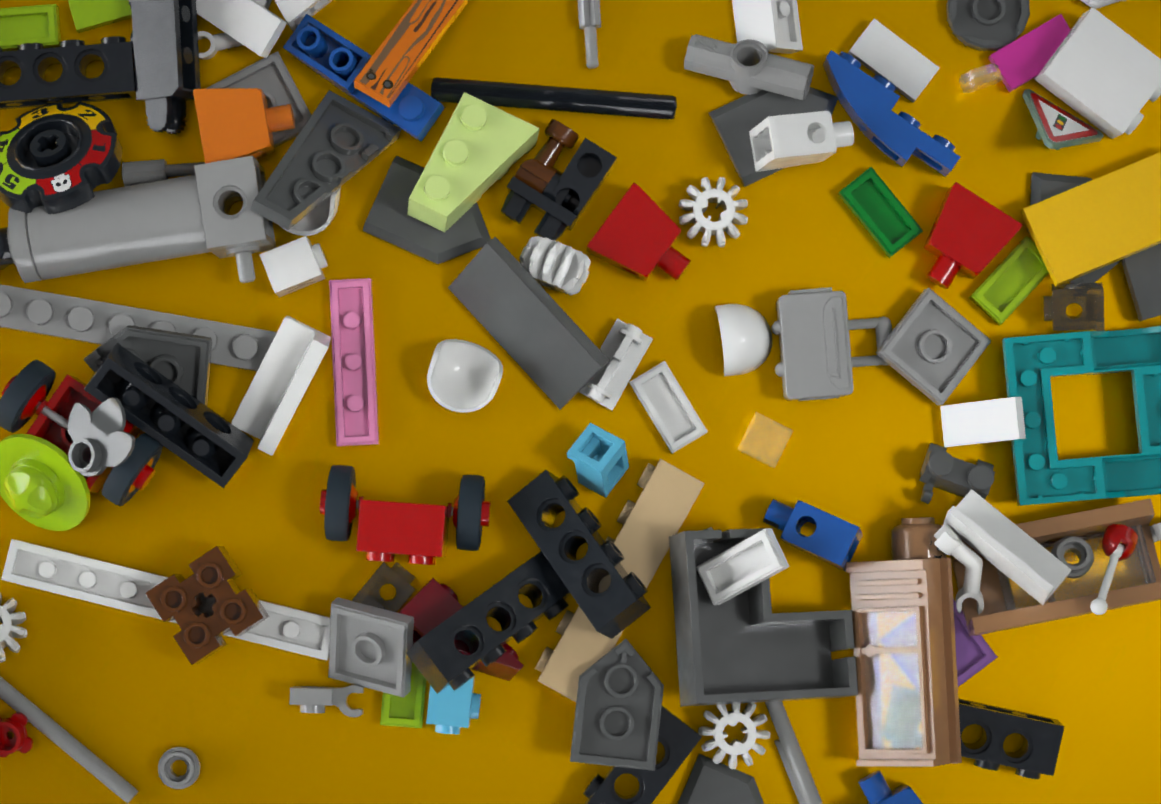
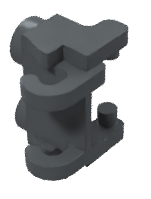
[919,443,995,504]

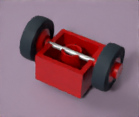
[0,360,163,506]
[320,465,491,565]

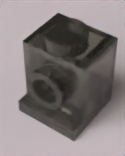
[1043,282,1105,331]
[352,561,417,613]

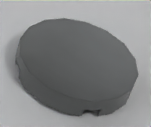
[946,0,1030,51]

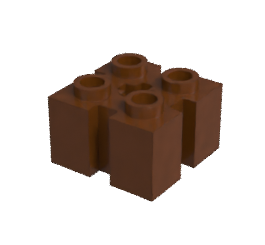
[145,546,270,665]

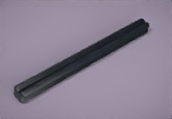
[431,77,677,119]

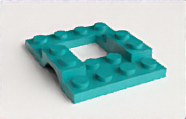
[1002,326,1161,506]

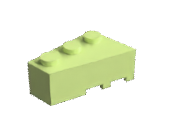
[407,92,540,232]

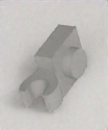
[289,684,364,717]

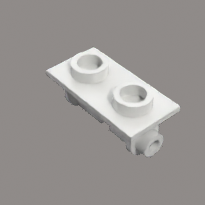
[579,318,653,411]

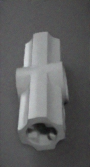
[684,34,814,100]

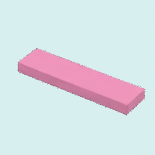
[329,278,379,447]

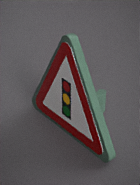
[1022,89,1104,150]

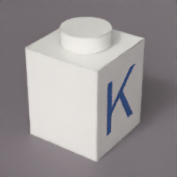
[259,236,328,298]

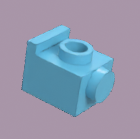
[566,423,629,498]

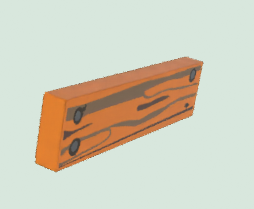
[354,0,470,108]

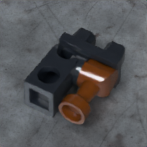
[501,119,617,241]

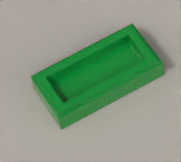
[838,167,923,258]

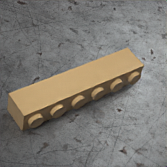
[535,459,705,702]

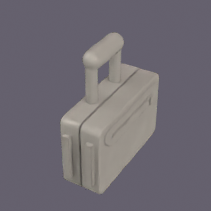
[771,287,892,401]

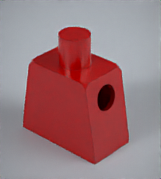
[924,182,1023,289]
[587,183,691,281]

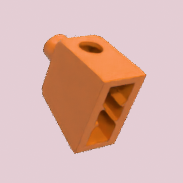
[193,88,295,163]

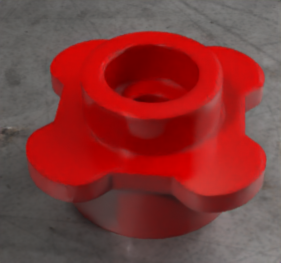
[0,712,33,757]

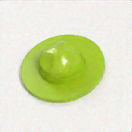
[0,434,90,531]

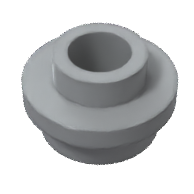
[1051,536,1094,578]
[158,747,201,789]

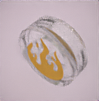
[959,64,1003,94]

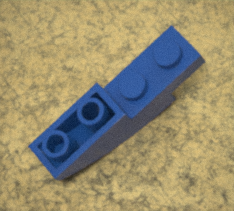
[283,14,445,142]
[823,50,960,177]

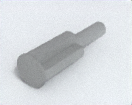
[577,0,601,69]
[121,159,205,186]

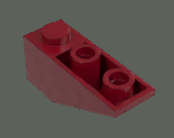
[399,578,524,681]

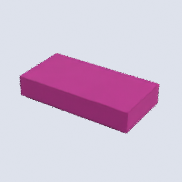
[988,14,1071,93]

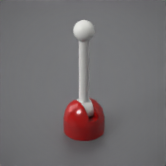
[1090,524,1138,615]

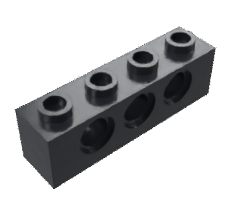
[0,36,136,110]
[84,343,254,488]
[507,470,651,639]
[406,551,571,694]
[884,685,1064,779]
[583,705,702,804]

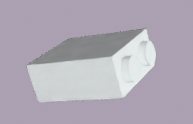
[1034,7,1161,139]

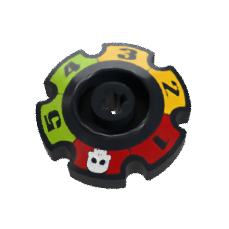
[0,102,123,214]

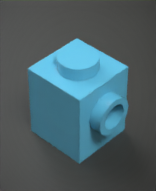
[426,675,481,735]

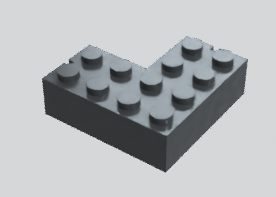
[669,528,858,707]

